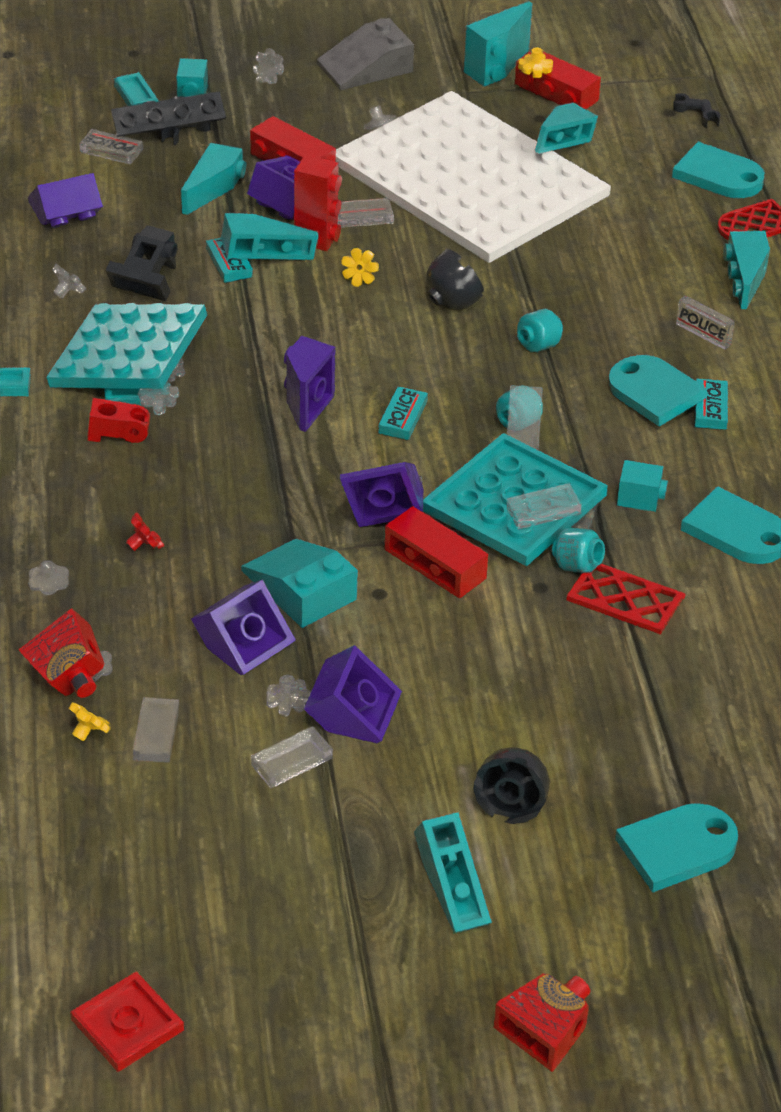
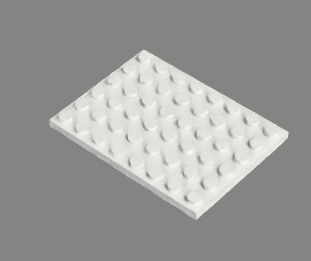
[336,91,611,263]

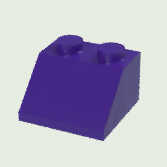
[247,156,300,220]
[28,173,103,227]
[284,336,335,432]
[340,462,424,527]
[191,580,296,675]
[304,645,402,743]

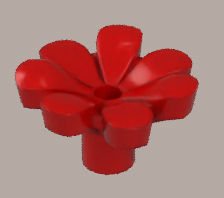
[126,512,164,551]

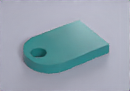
[672,142,765,198]
[609,355,707,427]
[681,486,781,564]
[615,804,738,893]

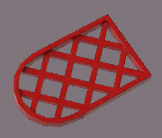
[718,198,781,240]

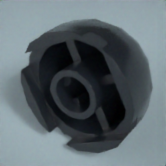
[426,249,484,310]
[473,747,550,824]

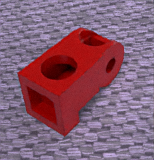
[87,398,151,443]

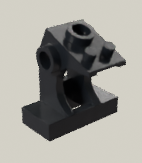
[105,225,178,301]

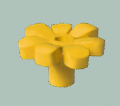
[518,47,553,78]
[341,248,379,287]
[68,702,111,741]

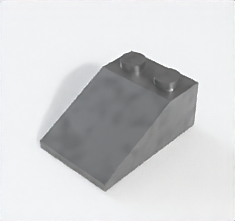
[317,18,414,90]

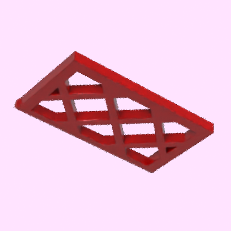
[566,563,686,635]

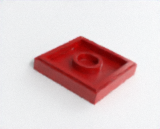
[71,971,184,1072]

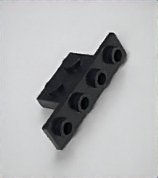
[111,91,226,137]

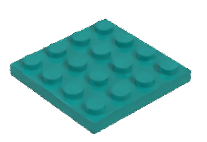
[46,303,208,389]
[423,433,608,566]

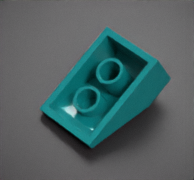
[464,1,532,87]
[241,539,358,628]

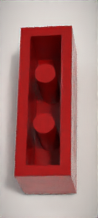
[515,51,601,109]
[250,116,336,162]
[294,155,342,251]
[385,506,488,599]

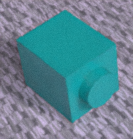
[177,58,208,97]
[617,460,668,512]

